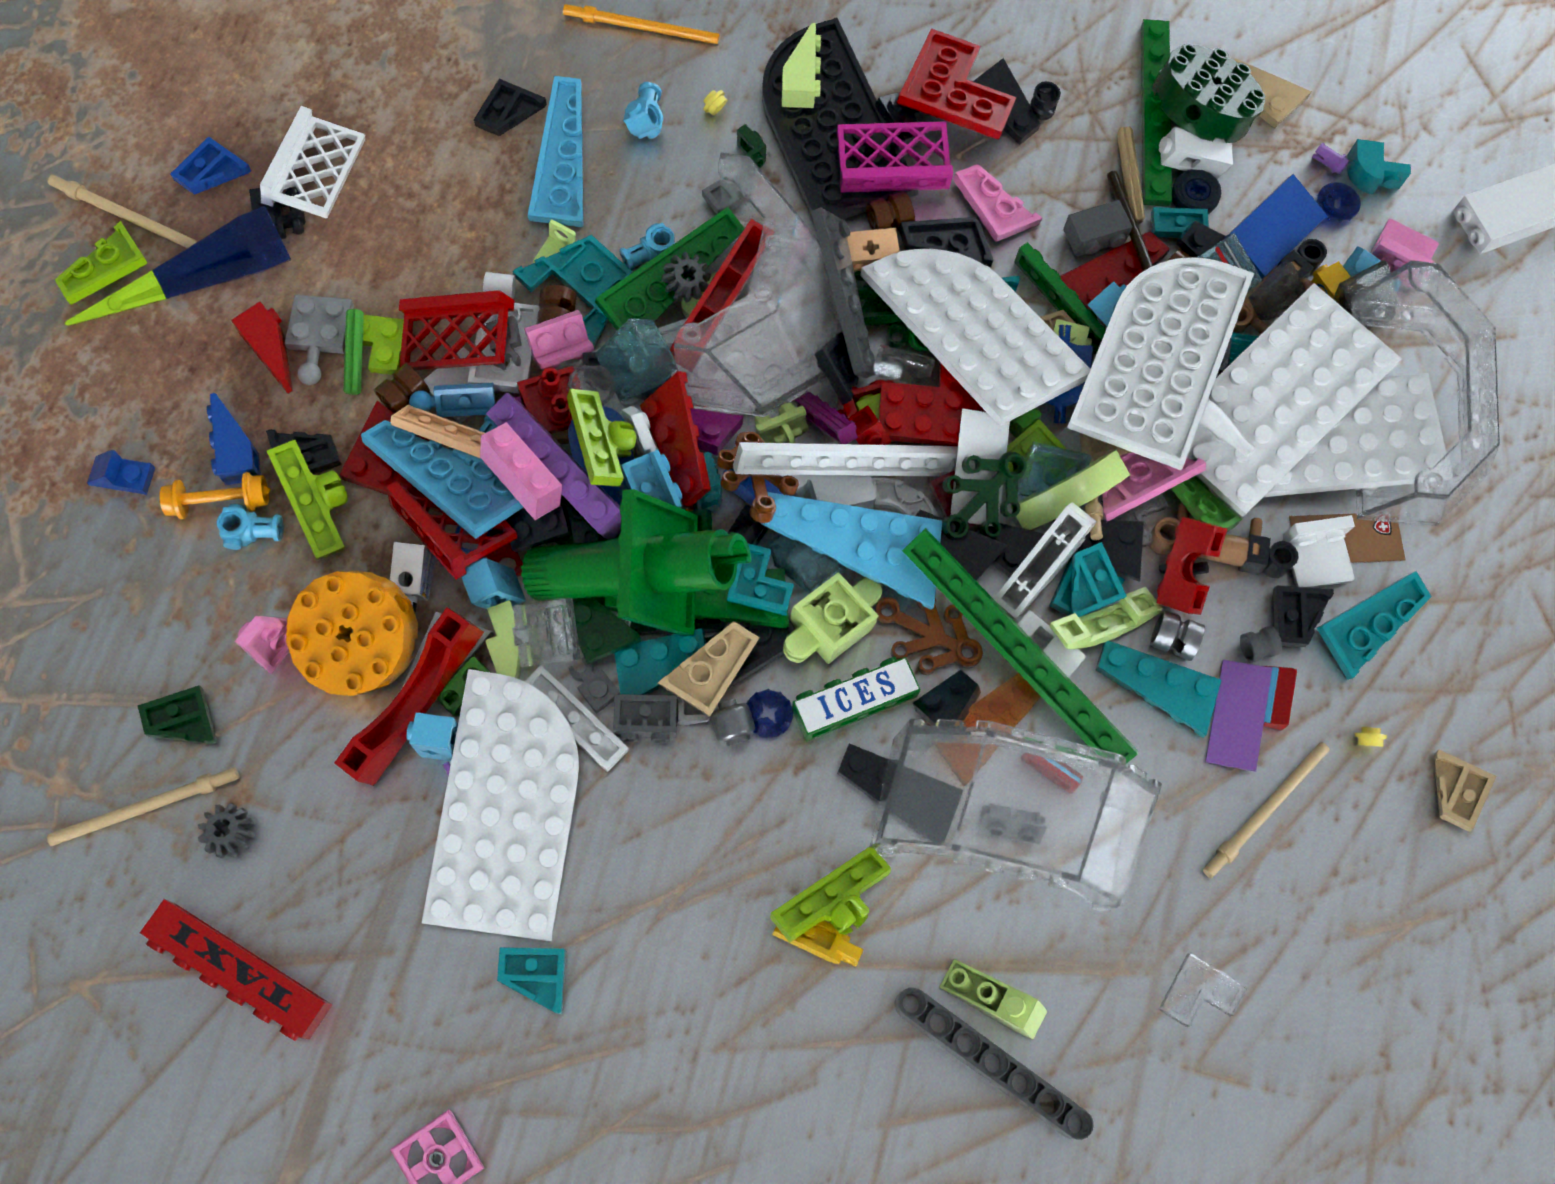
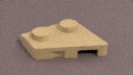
[1434,749,1497,832]

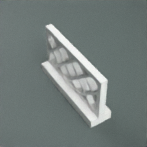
[260,106,365,218]

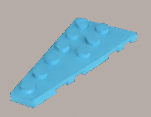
[361,420,523,539]
[761,492,942,610]

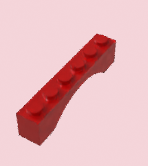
[334,607,484,786]

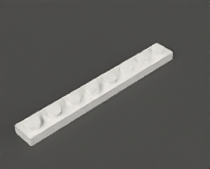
[733,442,958,476]

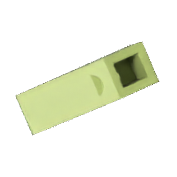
[781,23,821,108]
[939,959,1047,1040]

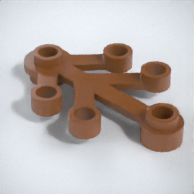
[716,431,799,523]
[875,597,983,675]

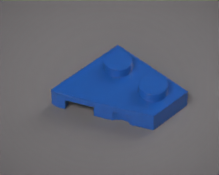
[170,137,251,195]

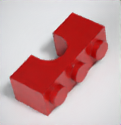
[1156,517,1228,615]

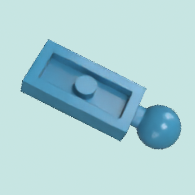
[409,383,496,417]

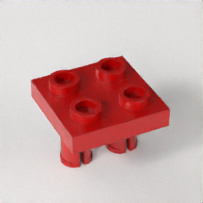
[517,366,582,434]

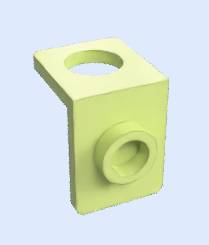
[533,219,576,275]

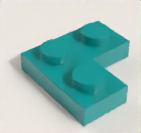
[1151,207,1209,238]
[727,543,794,616]

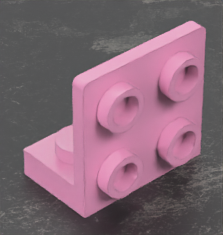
[1371,219,1439,286]

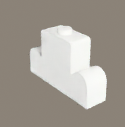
[780,439,890,509]
[993,502,1097,618]

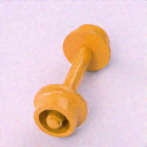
[159,472,271,519]

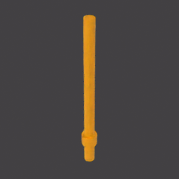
[563,4,720,45]

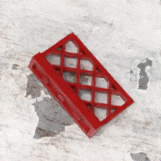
[399,290,515,370]
[386,481,517,580]

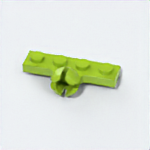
[567,389,636,487]
[267,440,348,561]
[770,845,891,943]

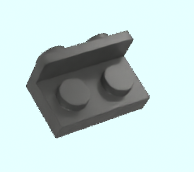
[613,694,677,743]

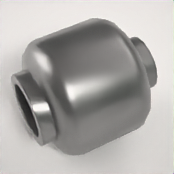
[711,699,755,746]

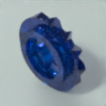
[1317,182,1361,223]
[746,689,793,738]

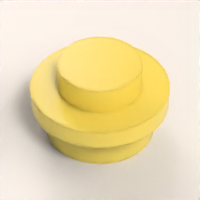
[703,90,728,116]
[1354,727,1387,747]

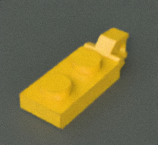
[773,921,864,967]

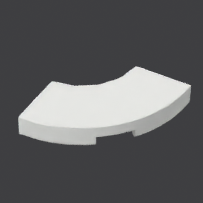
[871,477,938,516]

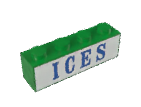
[792,657,921,742]

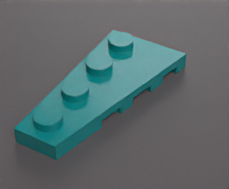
[1317,571,1432,680]
[1096,641,1222,738]

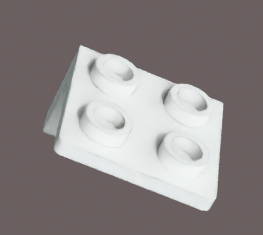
[1283,515,1355,588]

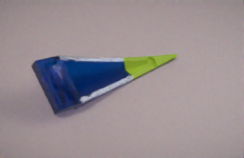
[65,206,291,326]

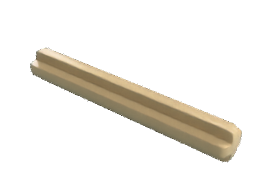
[1117,126,1145,224]

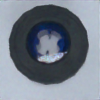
[1172,169,1222,214]

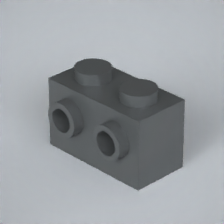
[1063,200,1132,257]

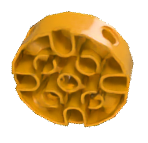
[286,571,418,696]

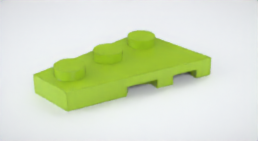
[55,221,148,305]

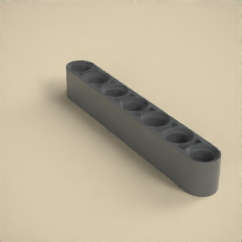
[895,987,1094,1140]

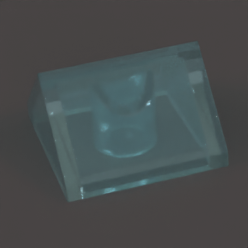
[1018,441,1092,497]

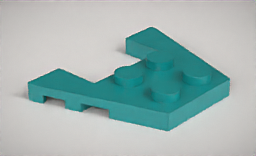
[513,235,632,346]

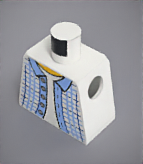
[390,542,436,615]

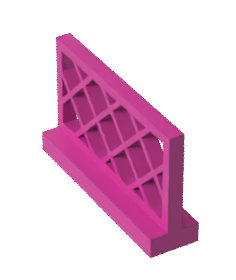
[837,121,953,193]

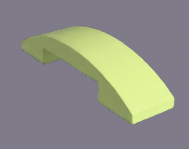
[1010,449,1130,530]
[1049,587,1163,649]

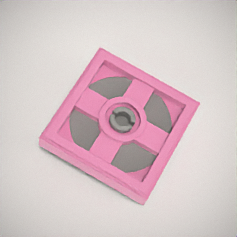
[390,1109,485,1184]

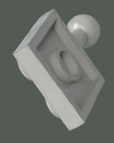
[284,295,354,385]

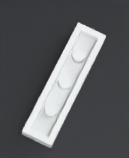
[525,665,629,772]

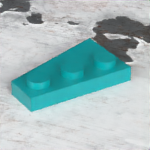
[614,628,706,695]

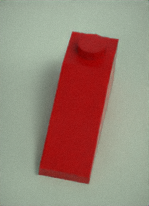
[231,301,293,394]

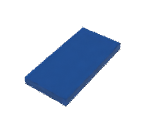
[1224,174,1328,280]

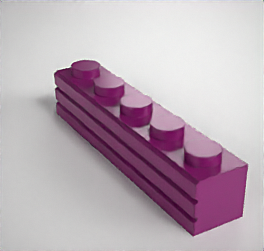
[795,392,858,444]

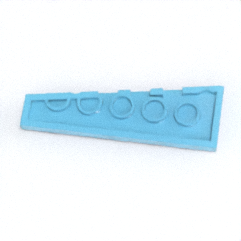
[528,76,584,227]

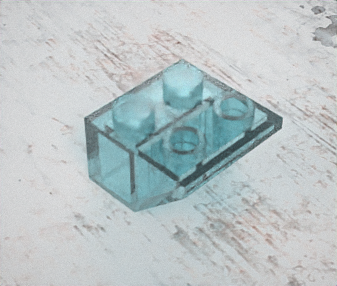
[595,318,679,402]
[767,533,848,594]

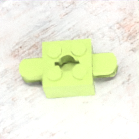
[783,572,882,664]

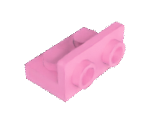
[524,310,594,369]

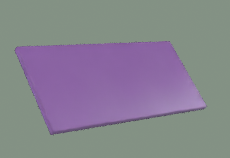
[1206,660,1272,772]

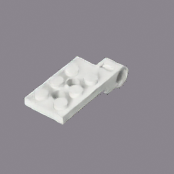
[467,272,540,394]

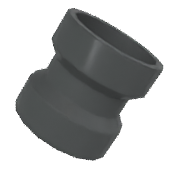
[1240,626,1282,663]

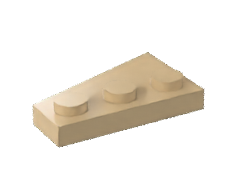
[1233,58,1312,128]
[657,621,760,717]

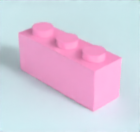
[480,422,562,520]

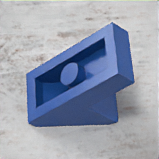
[87,450,155,495]

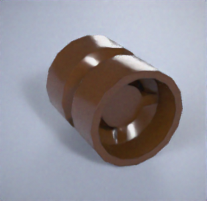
[866,191,915,231]
[536,285,577,324]
[374,364,431,414]

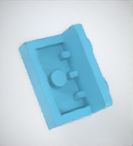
[620,449,682,507]

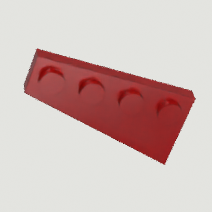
[1060,231,1170,317]
[639,371,711,506]

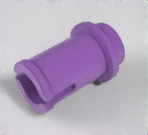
[1312,143,1350,175]

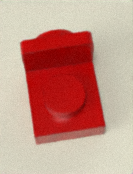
[848,405,892,445]

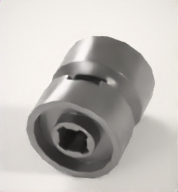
[1150,610,1205,661]

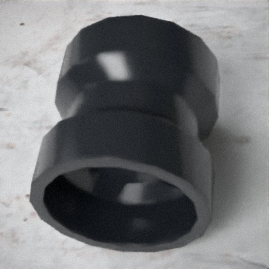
[1030,81,1061,120]

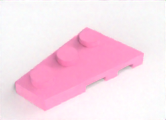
[953,164,1043,242]
[235,616,289,674]

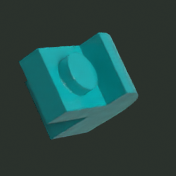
[1347,139,1411,194]

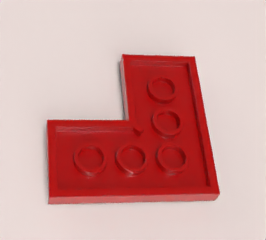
[897,28,1016,140]
[878,363,986,446]

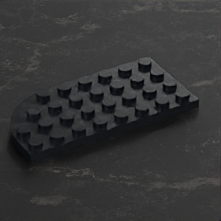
[762,18,919,219]

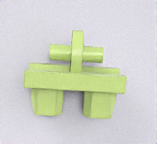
[754,402,809,443]

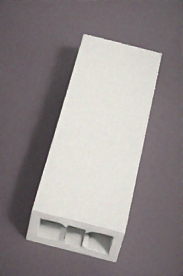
[1453,163,1555,254]

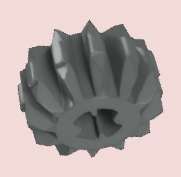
[661,252,711,303]
[197,803,255,858]

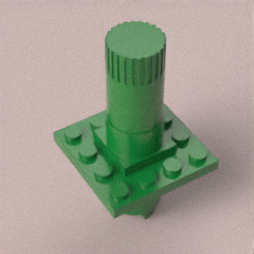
[521,489,751,636]

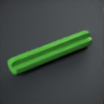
[343,309,364,395]

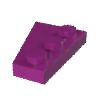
[649,408,744,456]

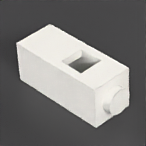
[1159,127,1233,179]
[1013,610,1086,678]

